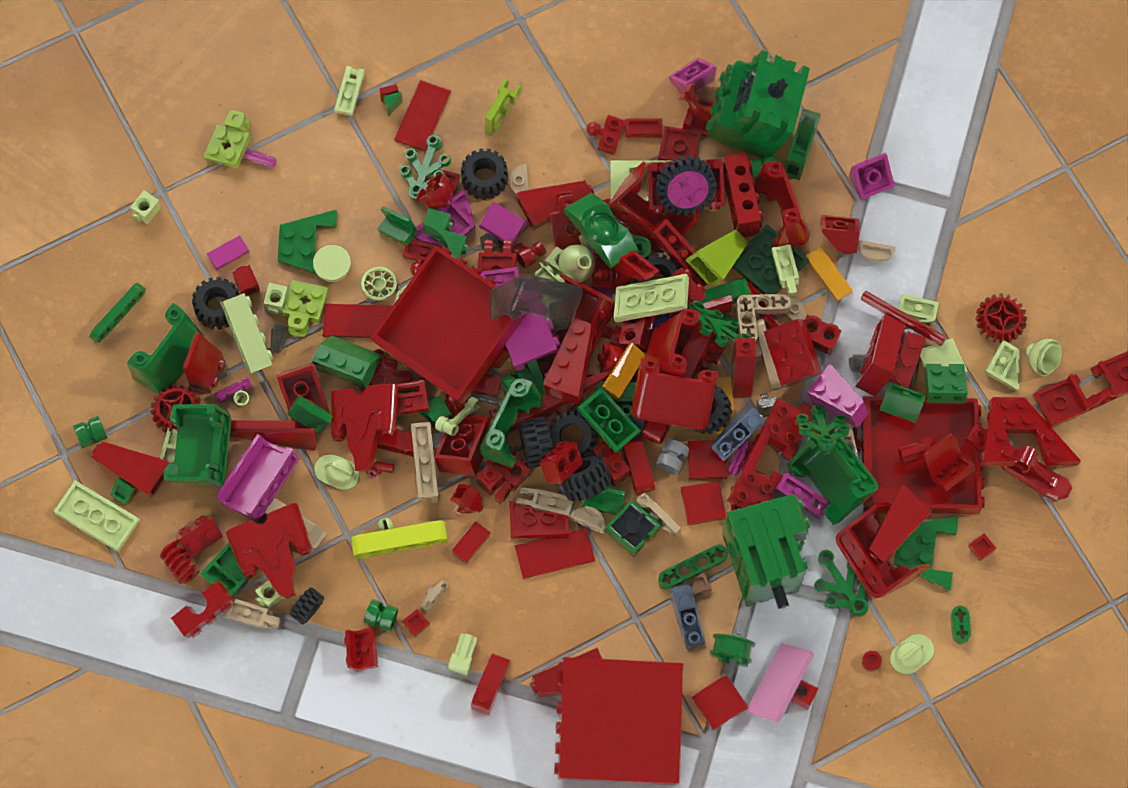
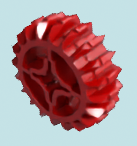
[975,293,1027,343]
[150,384,201,434]

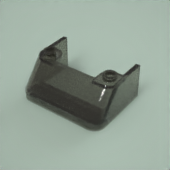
[490,274,583,333]

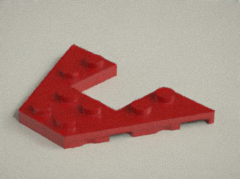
[980,397,1081,466]

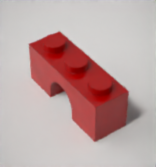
[890,331,926,388]
[171,581,236,638]

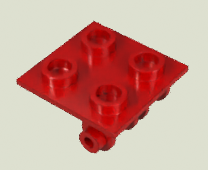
[592,258,632,289]

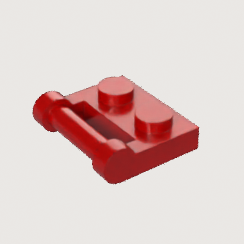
[388,378,429,416]

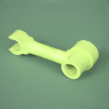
[435,397,480,436]

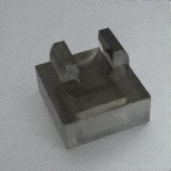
[757,393,776,418]

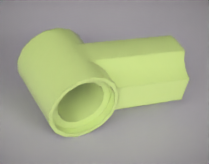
[448,633,477,675]

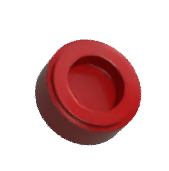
[862,651,882,671]

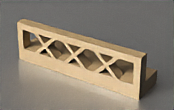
[411,422,438,503]

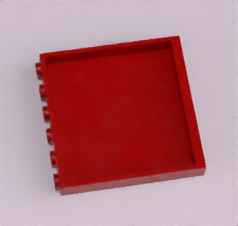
[370,246,529,404]
[861,396,985,514]
[554,657,683,785]

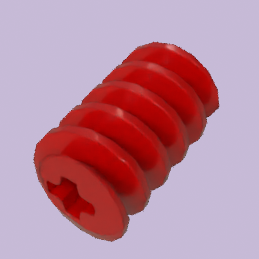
[160,540,200,585]

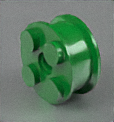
[709,633,756,667]

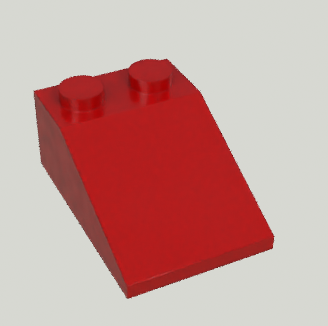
[183,332,225,393]
[276,362,330,428]
[434,413,489,476]

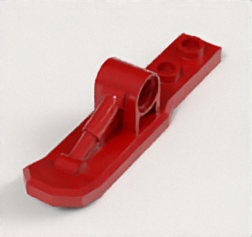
[965,424,1072,501]

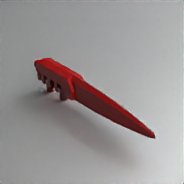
[487,371,612,432]

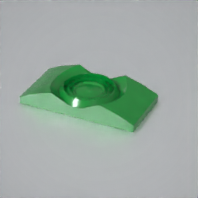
[563,193,638,268]
[200,519,261,596]

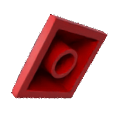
[821,215,860,255]

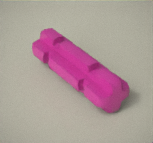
[243,148,277,168]
[215,377,252,403]
[728,440,750,476]

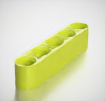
[351,520,448,559]

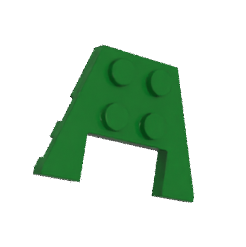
[278,210,337,276]
[894,516,958,591]

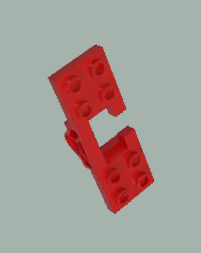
[1033,351,1128,428]
[727,399,811,509]

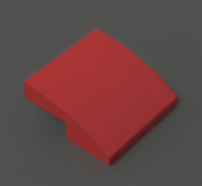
[692,675,749,730]

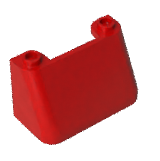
[646,159,725,213]
[754,161,810,247]
[645,309,700,377]
[631,358,718,430]

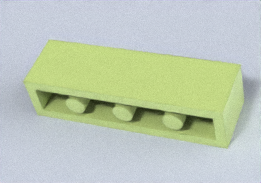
[220,293,273,374]

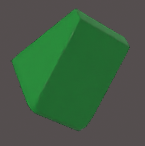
[384,92,403,116]

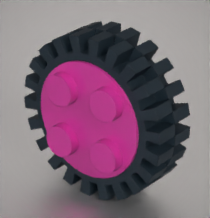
[656,156,717,216]

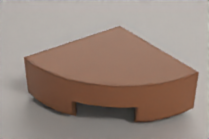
[692,572,712,597]

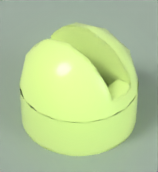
[233,390,249,407]
[378,518,393,531]

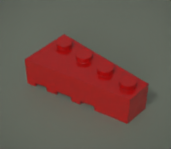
[855,314,905,397]
[543,318,594,405]

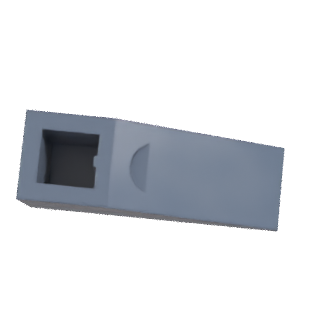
[711,404,765,461]
[669,584,705,649]

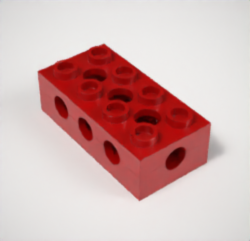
[723,152,763,237]

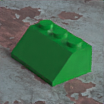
[311,336,383,389]
[577,388,640,453]

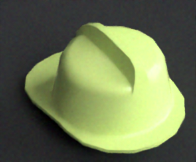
[314,454,359,490]
[890,634,934,674]

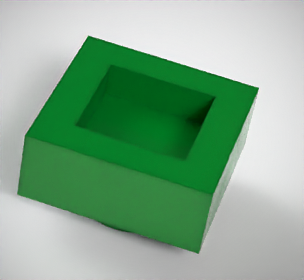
[110,477,136,505]

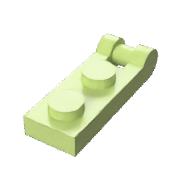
[334,66,365,116]

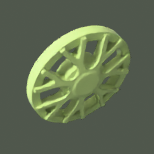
[361,267,397,301]

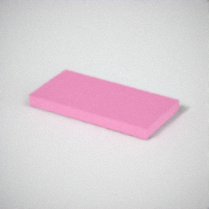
[746,643,814,723]

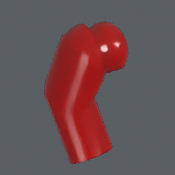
[366,461,394,478]

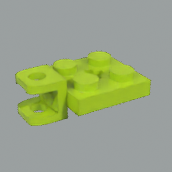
[485,77,522,136]
[203,110,252,169]
[282,280,328,338]

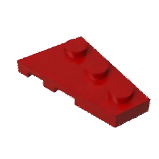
[509,500,569,539]

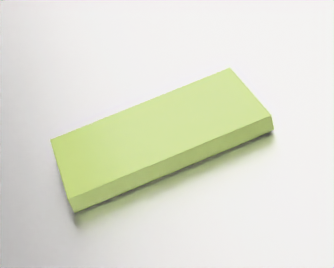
[614,274,689,322]
[53,480,140,553]

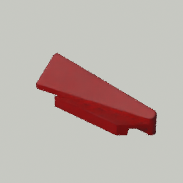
[230,420,317,451]

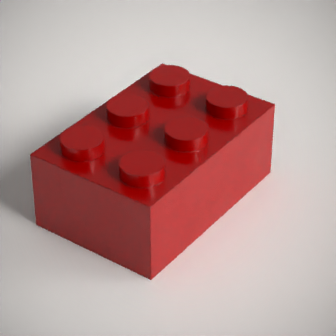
[764,319,822,387]

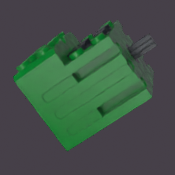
[706,50,810,158]
[722,494,810,609]

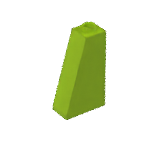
[686,229,748,288]

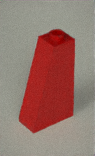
[516,180,595,230]
[731,338,756,398]
[91,441,171,497]
[868,485,932,564]
[530,648,603,698]

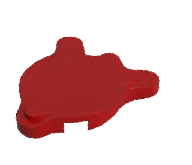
[360,349,413,393]

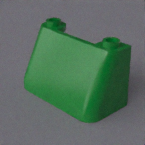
[127,303,204,395]
[480,379,545,468]
[163,404,231,487]
[787,431,878,525]

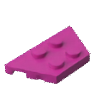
[413,189,475,247]

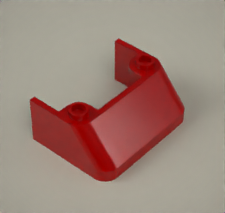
[608,161,700,253]
[551,273,615,359]
[835,502,931,598]

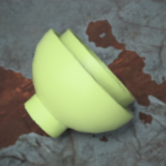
[559,245,596,282]
[1026,338,1062,376]

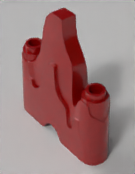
[331,384,399,473]
[226,503,312,599]

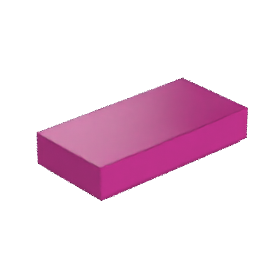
[207,235,250,270]

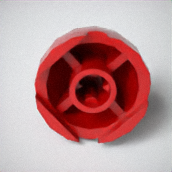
[416,173,454,210]

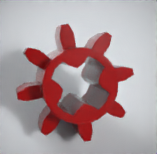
[444,394,468,413]

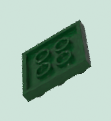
[732,224,809,294]

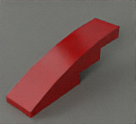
[593,249,659,281]

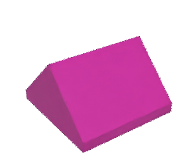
[669,58,716,93]
[849,153,895,200]
[479,202,530,244]

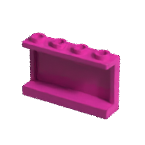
[506,280,561,371]
[216,434,300,522]

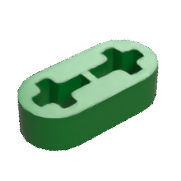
[950,606,971,644]

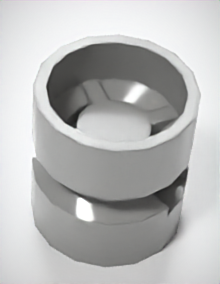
[656,439,689,475]

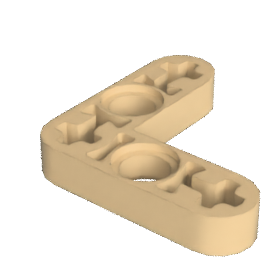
[736,294,791,344]

